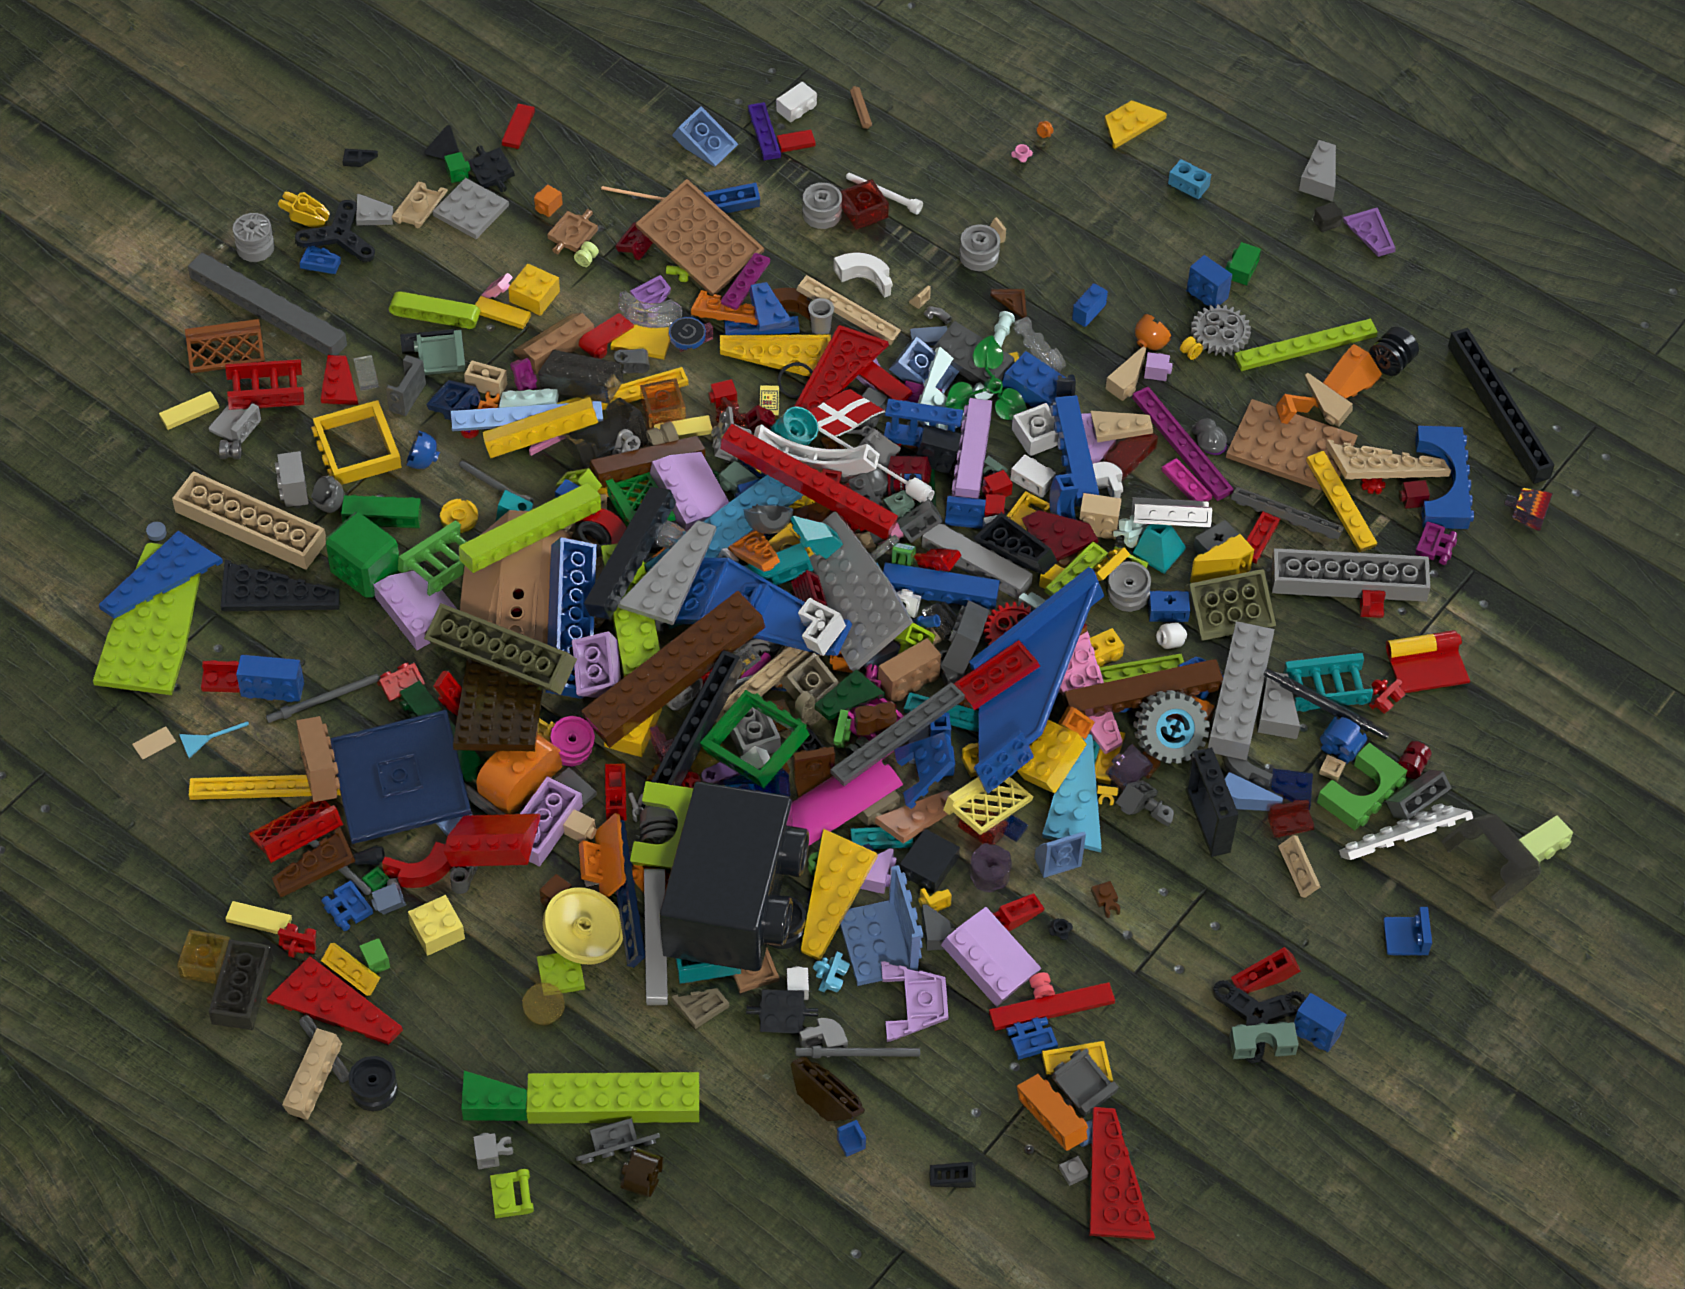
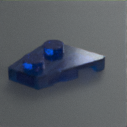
[1271,768,1313,810]

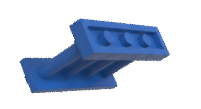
[884,399,963,446]

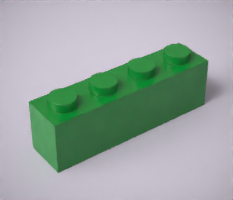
[341,495,422,528]

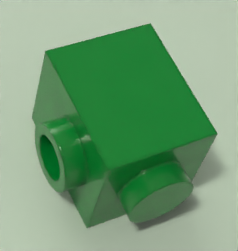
[444,152,471,183]

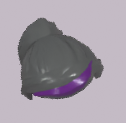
[1191,418,1227,455]

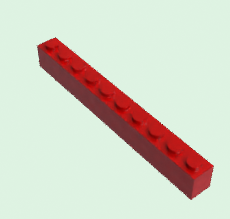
[720,424,898,541]

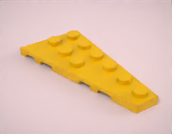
[720,335,831,377]
[801,829,878,961]

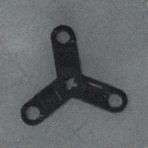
[295,200,375,263]
[1213,980,1306,1063]

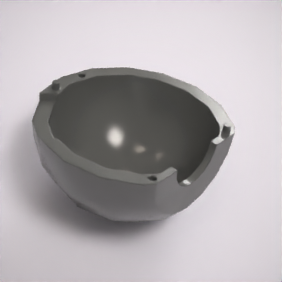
[743,504,793,534]

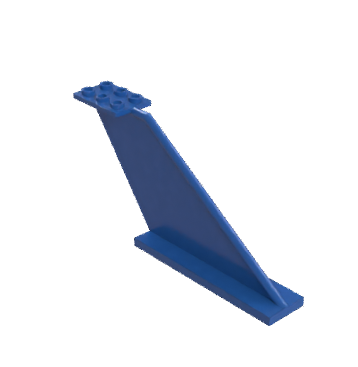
[969,567,1104,793]

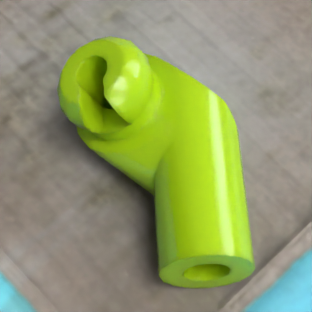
[666,265,689,282]

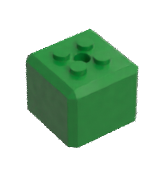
[326,512,400,598]

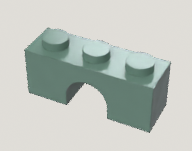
[1229,1022,1298,1059]

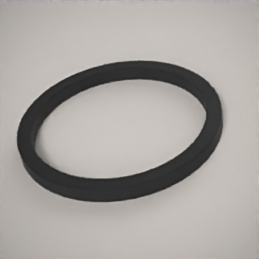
[778,362,813,399]

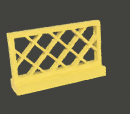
[943,777,1033,835]

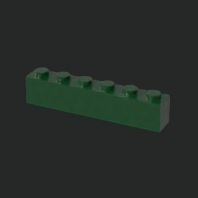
[399,681,484,784]

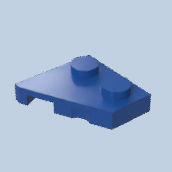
[300,246,341,274]

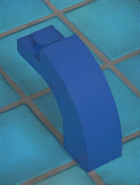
[1050,474,1079,520]

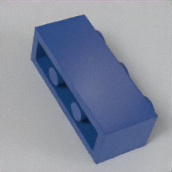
[704,183,760,213]

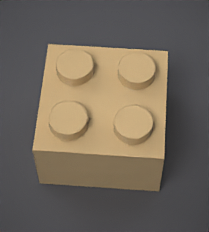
[1079,493,1121,540]

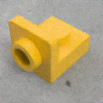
[918,888,952,912]

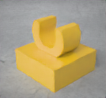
[1097,785,1118,806]

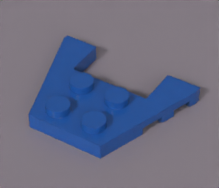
[894,732,955,809]

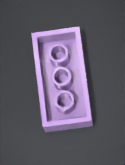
[520,777,583,867]

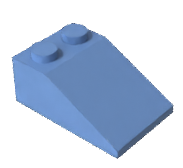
[672,106,738,167]
[889,336,959,394]
[1035,832,1086,878]

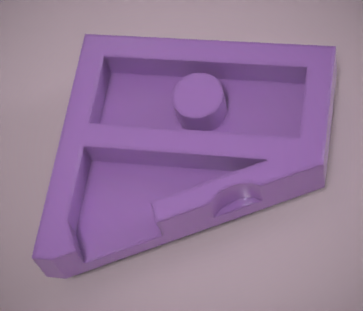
[630,275,671,321]

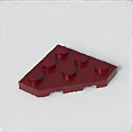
[1021,510,1098,561]

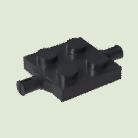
[468,146,515,192]
[746,989,818,1033]

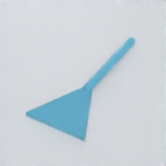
[179,722,249,758]

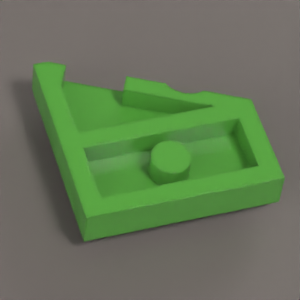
[833,709,852,749]

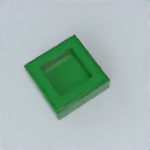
[362,866,390,892]

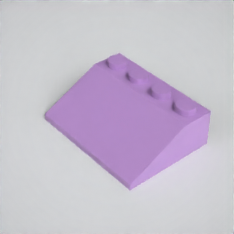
[650,452,729,534]
[373,568,457,650]
[941,907,1041,1007]

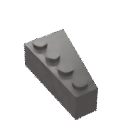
[942,600,990,674]

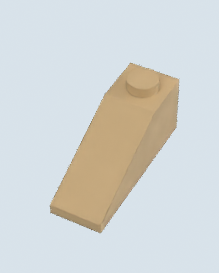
[1106,346,1146,401]
[1305,373,1352,427]

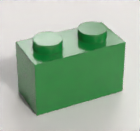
[1225,242,1261,286]

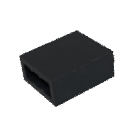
[900,829,960,893]

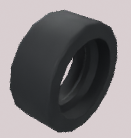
[572,521,610,558]

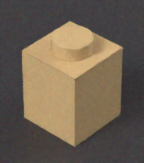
[563,809,597,842]

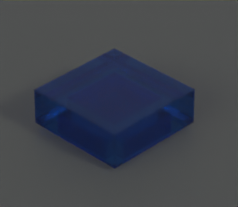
[1000,815,1028,842]

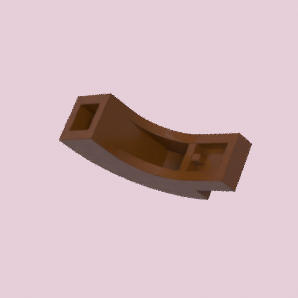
[772,288,811,321]

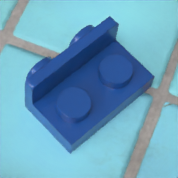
[945,496,986,529]

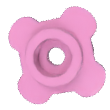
[1011,144,1033,162]

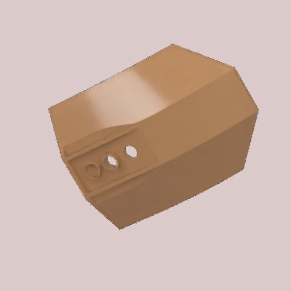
[460,510,572,644]

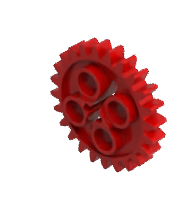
[983,602,1031,646]

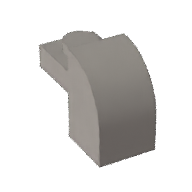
[799,1018,848,1057]

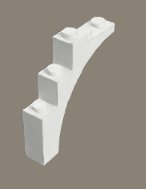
[754,424,880,483]

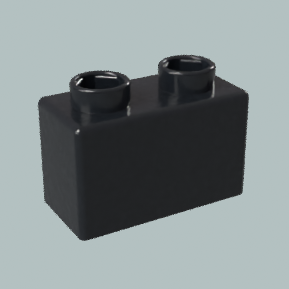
[660,781,809,972]

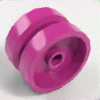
[549,716,595,767]

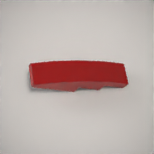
[992,893,1045,932]

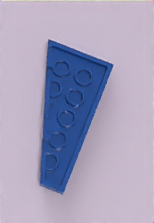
[99,531,223,619]

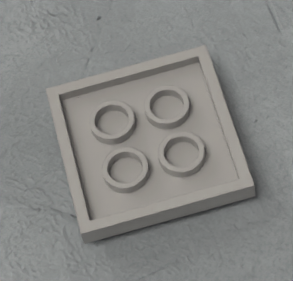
[433,178,509,239]

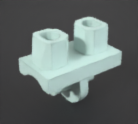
[1113,515,1149,548]

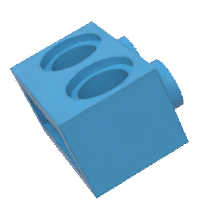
[1168,159,1211,199]

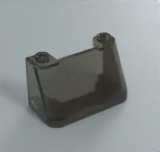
[558,397,648,469]

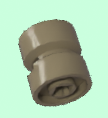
[646,421,679,446]

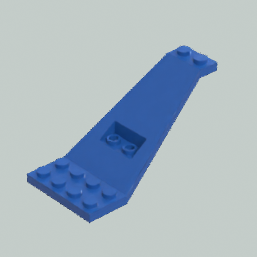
[674,558,852,656]

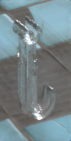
[1013,317,1066,373]

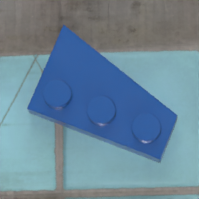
[749,282,792,331]

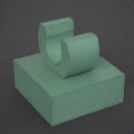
[983,456,1008,475]

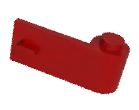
[578,313,634,360]

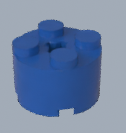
[1320,717,1367,764]

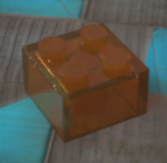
[640,378,686,428]

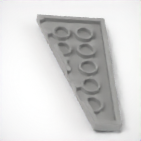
[618,521,716,625]

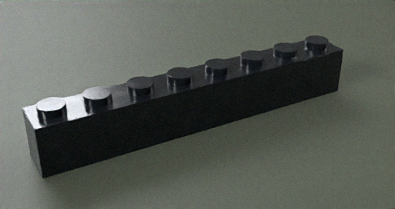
[583,487,676,619]
[651,650,745,786]

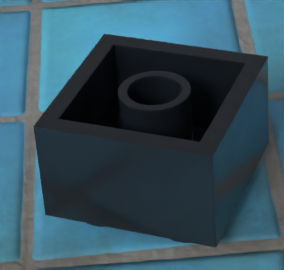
[914,424,961,473]

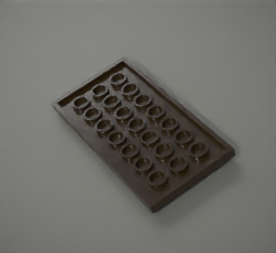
[453,658,543,752]

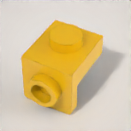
[961,743,979,777]

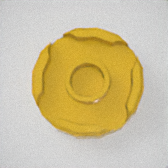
[440,499,478,533]

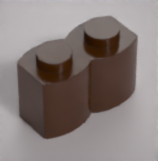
[854,702,897,735]

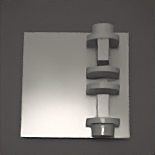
[859,428,901,468]

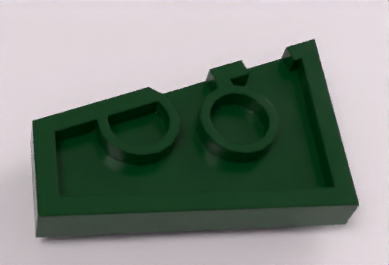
[815,669,885,721]

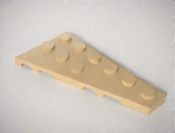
[1325,439,1451,480]

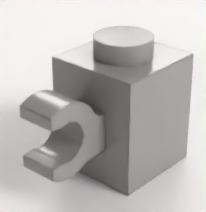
[473,1133,513,1169]

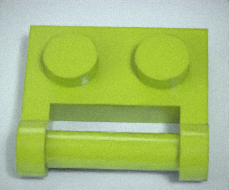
[490,1169,534,1218]

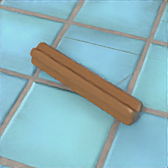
[850,86,872,129]

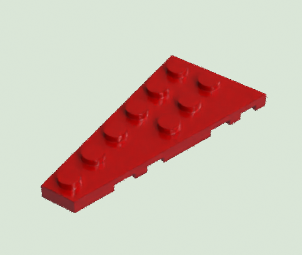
[1089,1107,1155,1240]

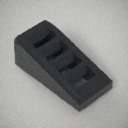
[930,1162,976,1188]

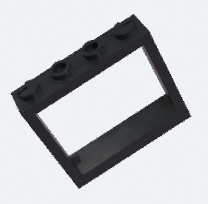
[1186,747,1239,857]

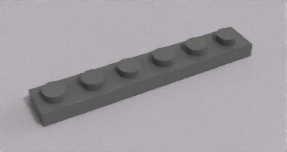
[1231,487,1344,539]

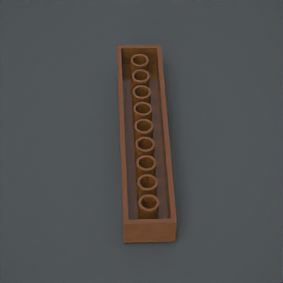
[581,591,766,748]

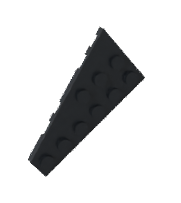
[221,559,340,611]

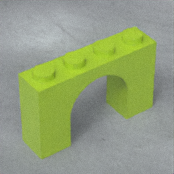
[630,781,693,871]

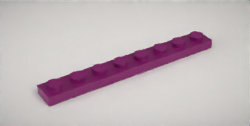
[1132,387,1234,501]

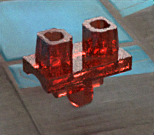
[716,397,747,427]

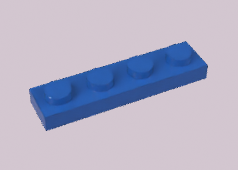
[724,316,799,335]

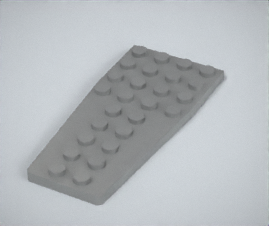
[809,512,913,672]

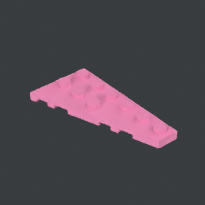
[1059,631,1122,754]

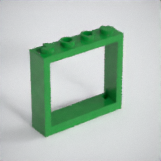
[700,690,810,789]

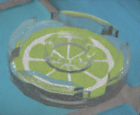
[870,534,900,561]

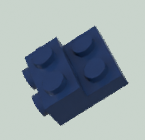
[426,380,481,420]

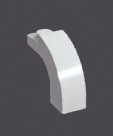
[834,253,893,298]

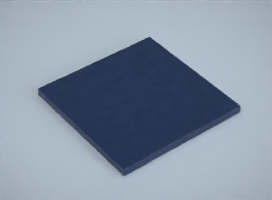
[330,710,472,844]

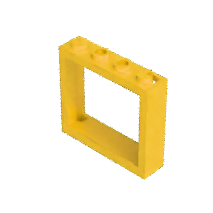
[311,400,402,485]

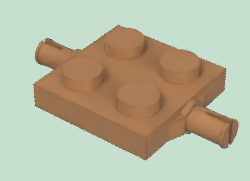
[548,209,598,254]

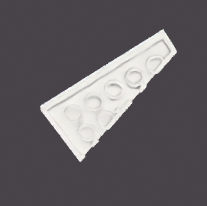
[1339,804,1473,860]

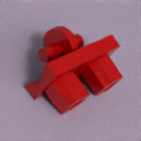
[1369,678,1406,714]
[278,923,317,958]

